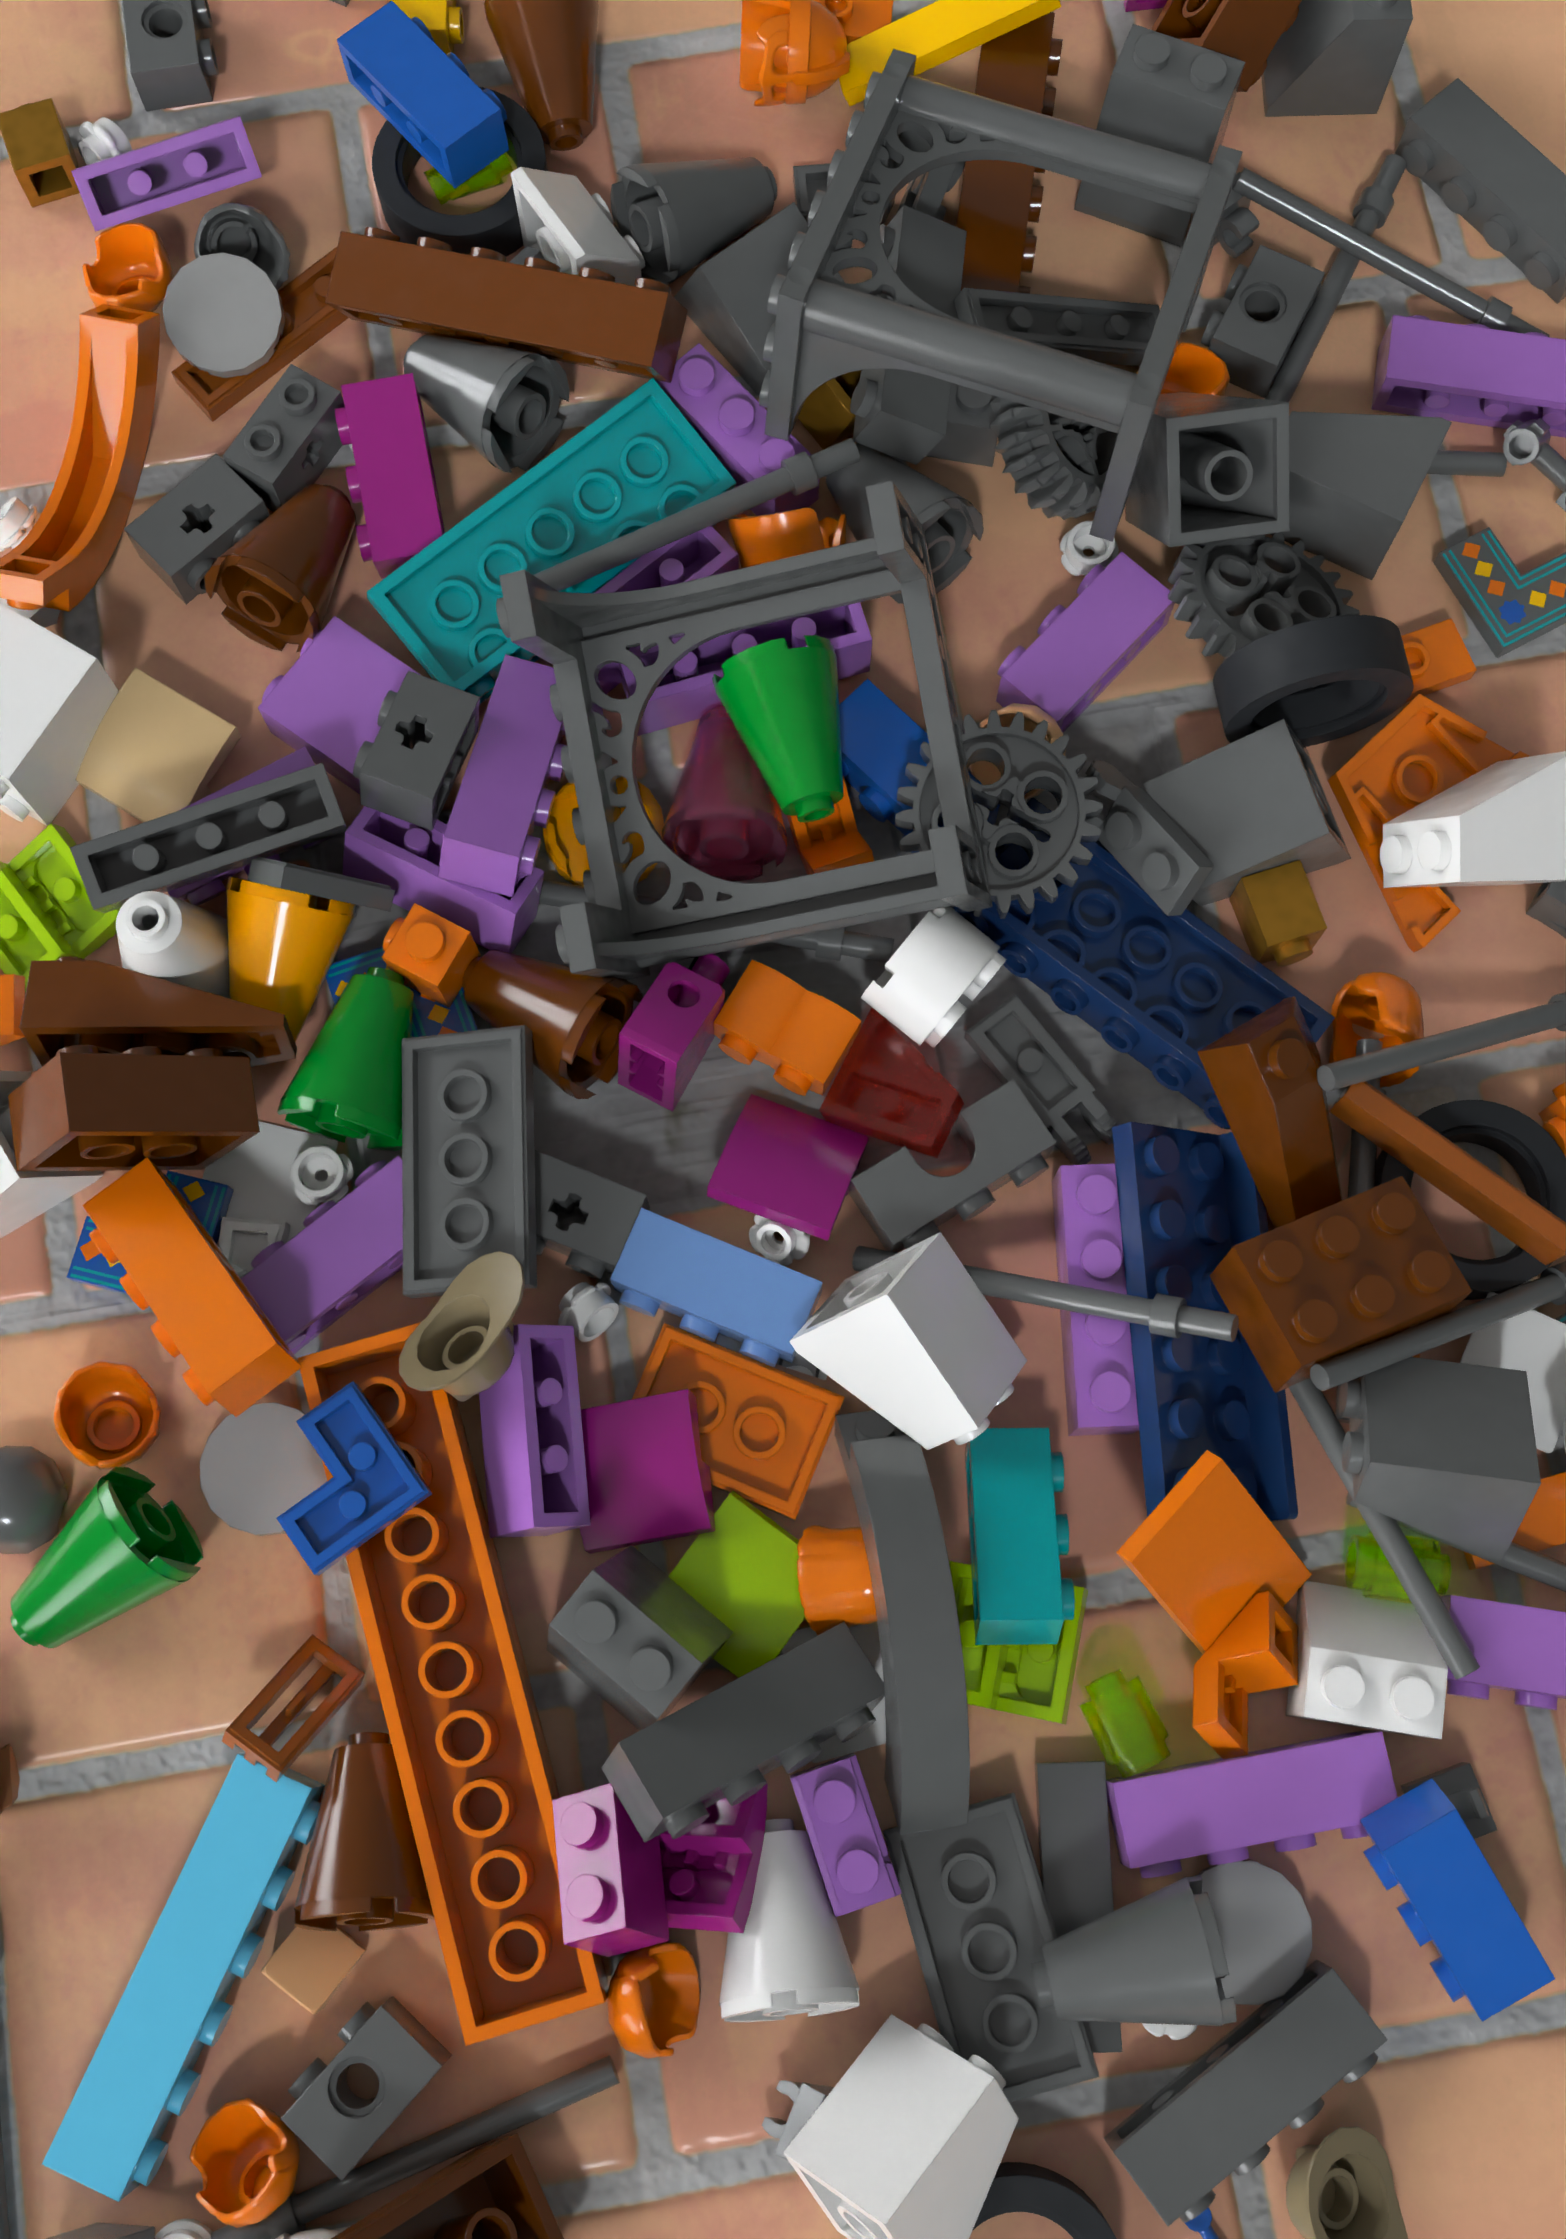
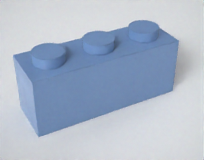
[610,1208,823,1367]

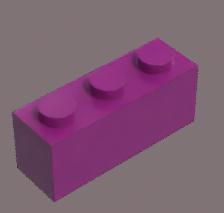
[335,373,445,579]

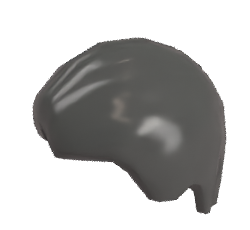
[194,203,290,292]

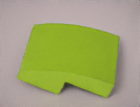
[0,823,120,993]
[668,1491,805,1678]
[949,1561,1088,1724]

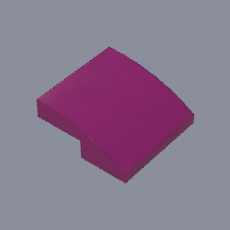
[707,1094,869,1241]
[579,1389,715,1554]
[659,1783,768,1933]

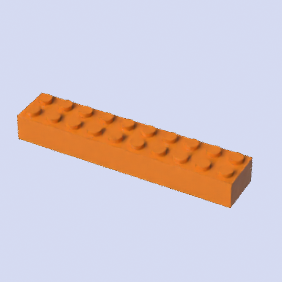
[297,1322,609,2046]

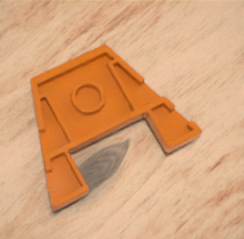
[1327,694,1530,952]

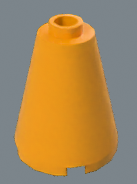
[227,876,356,1042]

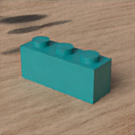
[965,1428,1075,1645]

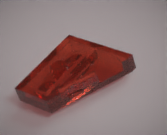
[819,1008,964,1158]

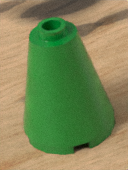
[712,635,844,822]
[277,967,414,1151]
[10,1467,203,1648]

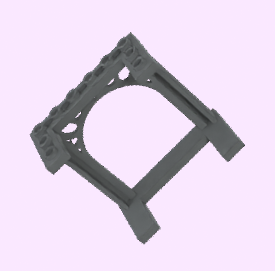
[759,49,1243,542]
[496,480,993,980]

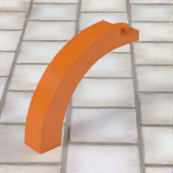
[0,304,160,612]

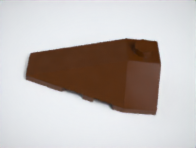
[19,956,297,1067]
[1197,996,1343,1228]

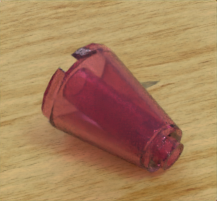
[662,705,787,882]

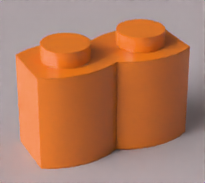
[713,960,862,1096]

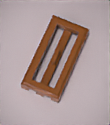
[222,1634,365,1782]

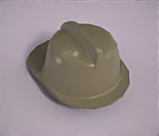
[399,1251,525,1402]
[1286,2126,1408,2239]

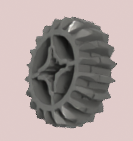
[989,353,1118,520]

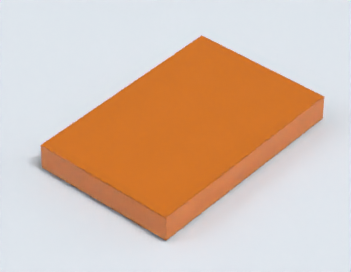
[632,1323,845,1521]
[1116,1450,1312,1654]

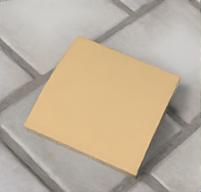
[75,667,242,823]

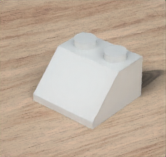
[511,167,645,286]
[1286,1581,1448,1739]

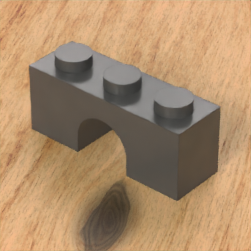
[849,1079,1056,1252]

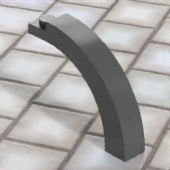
[835,1410,970,1835]

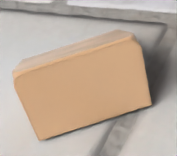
[261,1926,367,2014]

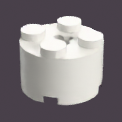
[861,906,1007,1048]

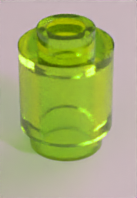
[1345,1531,1451,1604]
[1078,1669,1171,1778]

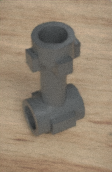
[1503,418,1566,511]

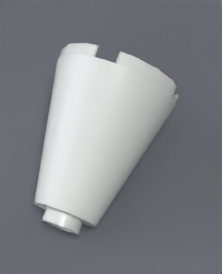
[116,891,230,998]
[719,1819,860,2022]

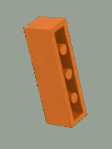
[82,1157,302,1417]

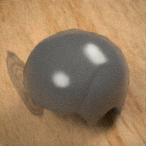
[0,1446,68,1554]

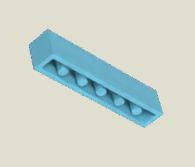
[42,1753,325,2202]

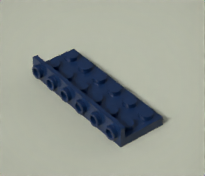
[954,798,1335,1131]
[1112,1122,1298,1522]

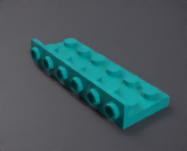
[367,378,737,704]

